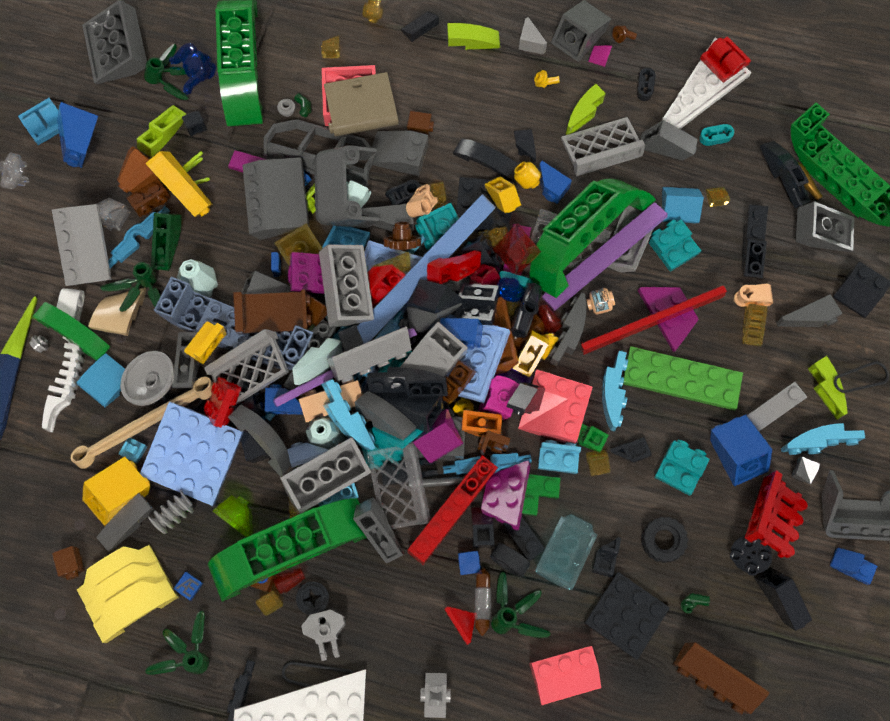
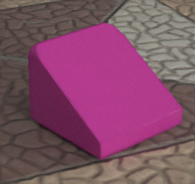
[589,45,612,67]

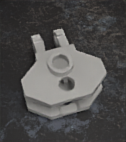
[302,610,346,661]
[420,673,451,718]

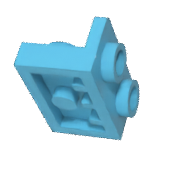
[538,440,581,474]

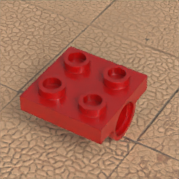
[700,36,751,83]
[204,377,242,428]

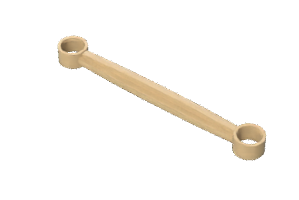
[71,377,213,469]

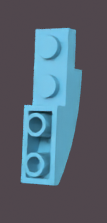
[602,351,628,431]
[321,379,375,450]
[781,423,865,455]

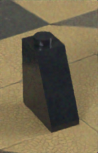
[754,567,812,631]

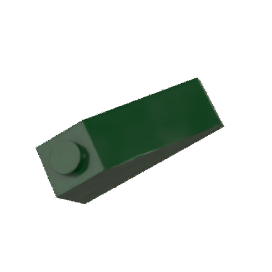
[151,213,182,271]

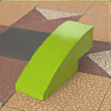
[447,23,500,50]
[566,84,605,135]
[137,105,187,158]
[808,356,847,420]

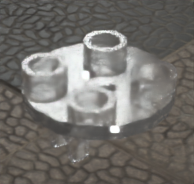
[0,152,29,189]

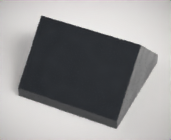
[408,279,463,314]

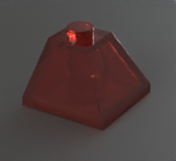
[493,224,541,275]

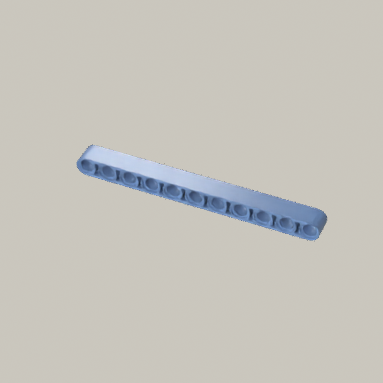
[357,194,496,346]

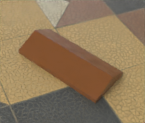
[493,296,519,374]

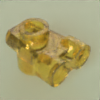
[362,0,383,23]
[479,227,509,247]

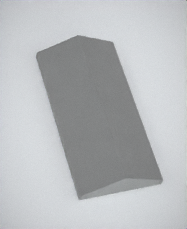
[608,205,653,273]

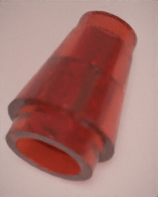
[538,304,561,333]
[273,568,305,594]

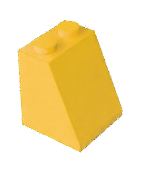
[82,457,150,526]

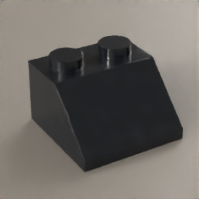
[833,261,890,318]

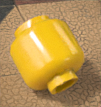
[514,162,541,189]

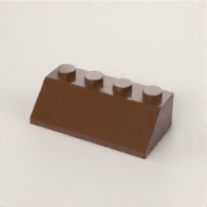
[673,642,770,715]

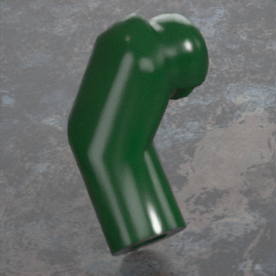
[294,93,312,118]
[681,593,710,613]

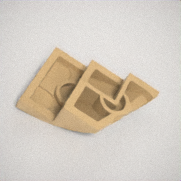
[88,288,147,336]

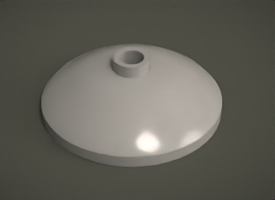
[120,351,174,406]

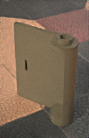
[324,72,398,137]

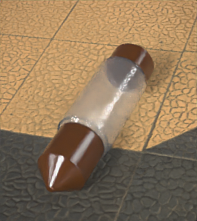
[474,568,491,636]

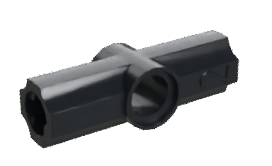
[510,283,542,338]

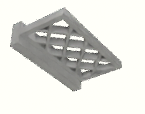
[561,117,645,176]
[204,329,289,407]

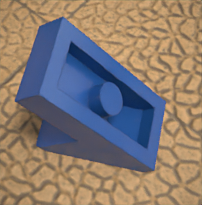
[830,548,877,585]

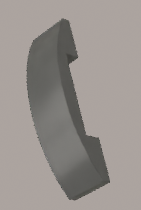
[228,405,291,477]

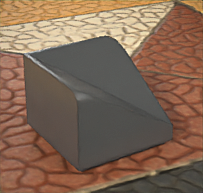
[791,456,820,484]

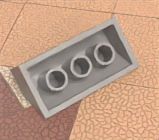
[52,204,112,286]
[319,245,374,327]
[327,327,411,383]
[280,437,371,514]

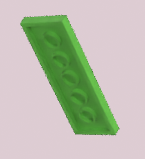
[623,346,743,411]

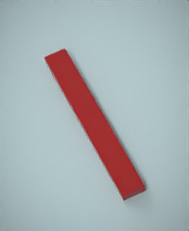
[581,286,727,355]

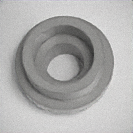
[277,99,295,117]
[29,335,49,353]

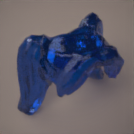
[169,43,216,95]

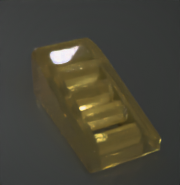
[372,252,411,272]
[742,304,768,346]

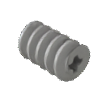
[148,490,194,534]

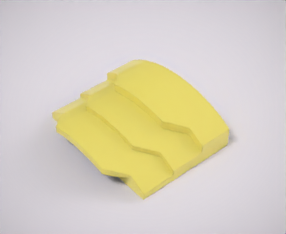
[77,545,179,643]

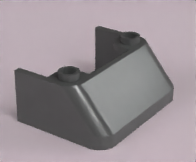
[314,146,379,228]
[822,470,890,541]

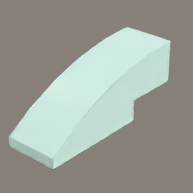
[292,338,343,385]

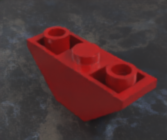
[367,264,405,309]

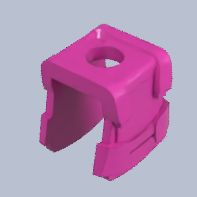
[479,376,520,420]

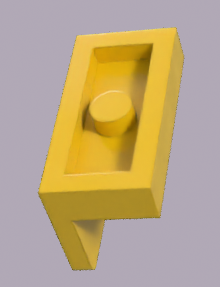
[184,321,226,364]

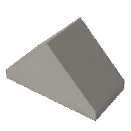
[519,17,547,55]

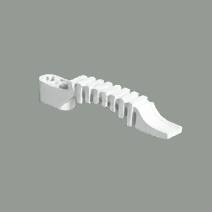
[42,288,85,433]

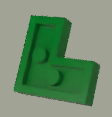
[522,474,560,516]

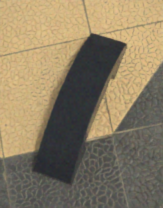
[453,139,518,185]

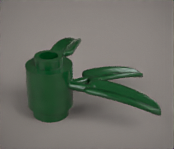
[144,44,198,100]
[100,262,161,312]
[491,572,551,638]
[145,611,209,675]

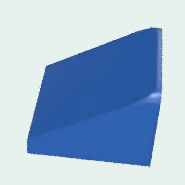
[458,551,480,575]

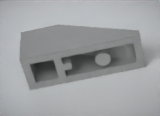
[747,382,807,431]

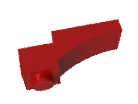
[427,250,481,284]

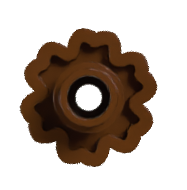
[383,222,421,250]

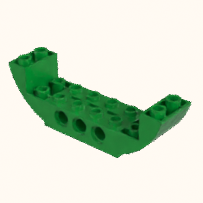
[215,0,263,126]
[791,103,890,227]
[530,179,656,298]
[208,498,367,602]

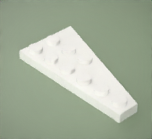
[662,37,751,129]

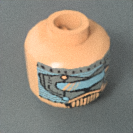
[586,288,615,315]

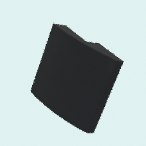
[454,283,499,326]

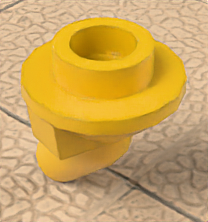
[534,70,560,88]
[541,334,558,360]
[453,399,474,417]

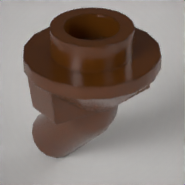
[612,25,637,43]

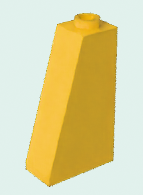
[146,151,213,217]

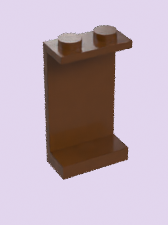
[233,290,311,334]

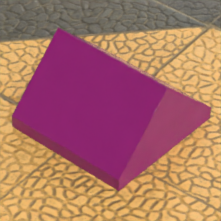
[413,409,464,463]

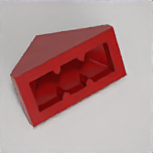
[444,606,476,645]

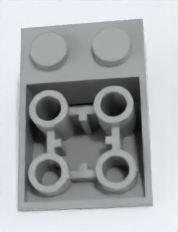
[401,322,468,377]

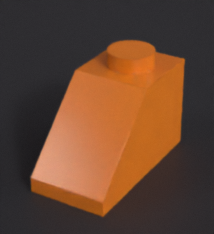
[461,410,502,437]

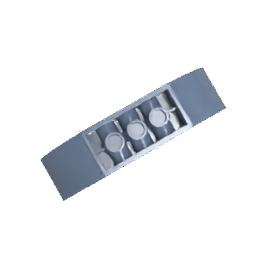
[154,277,314,370]

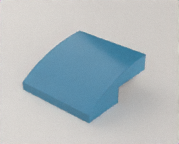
[77,353,125,407]

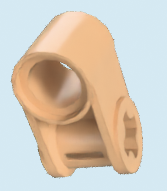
[406,184,438,218]
[734,284,773,307]

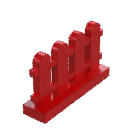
[745,470,808,558]

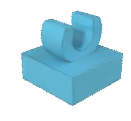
[119,438,148,464]

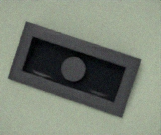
[401,11,439,42]

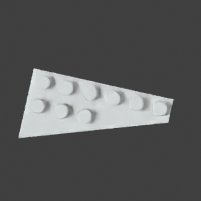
[234,669,366,721]

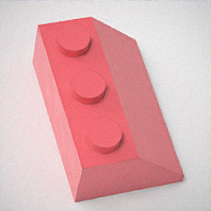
[529,646,601,705]

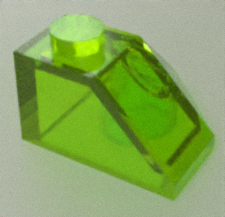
[212,495,254,537]

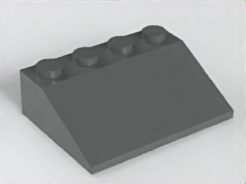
[82,0,147,84]
[242,158,310,240]

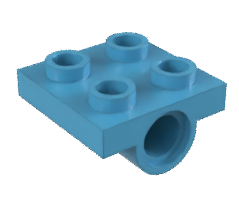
[18,98,59,145]

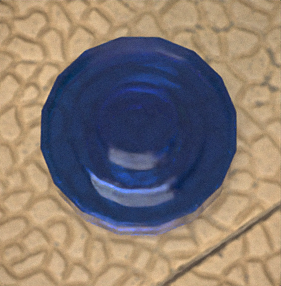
[496,278,524,302]

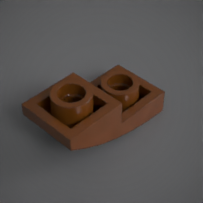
[442,360,476,404]

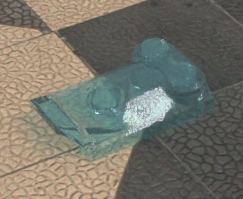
[535,514,598,590]

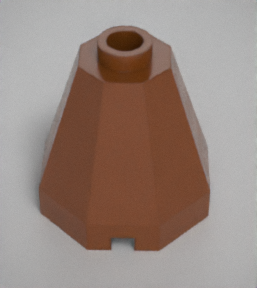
[117,146,158,193]

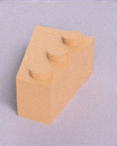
[299,379,363,422]

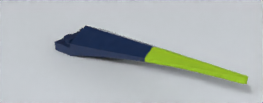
[0,296,37,440]

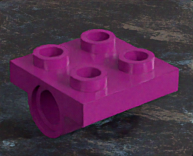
[288,252,325,294]

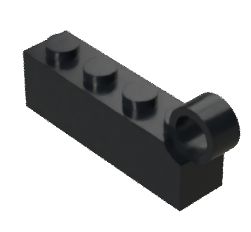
[233,369,270,463]

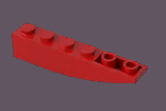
[408,456,498,565]

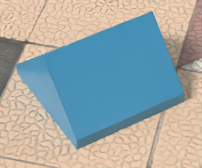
[662,187,704,223]

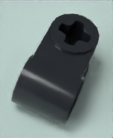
[385,180,420,205]

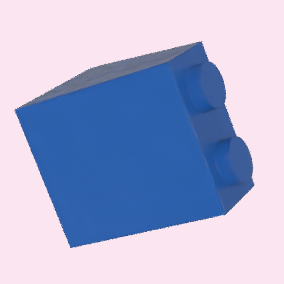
[57,102,98,168]
[710,415,772,486]

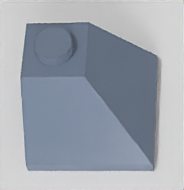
[287,442,328,470]

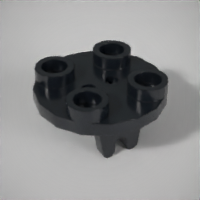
[730,536,773,576]

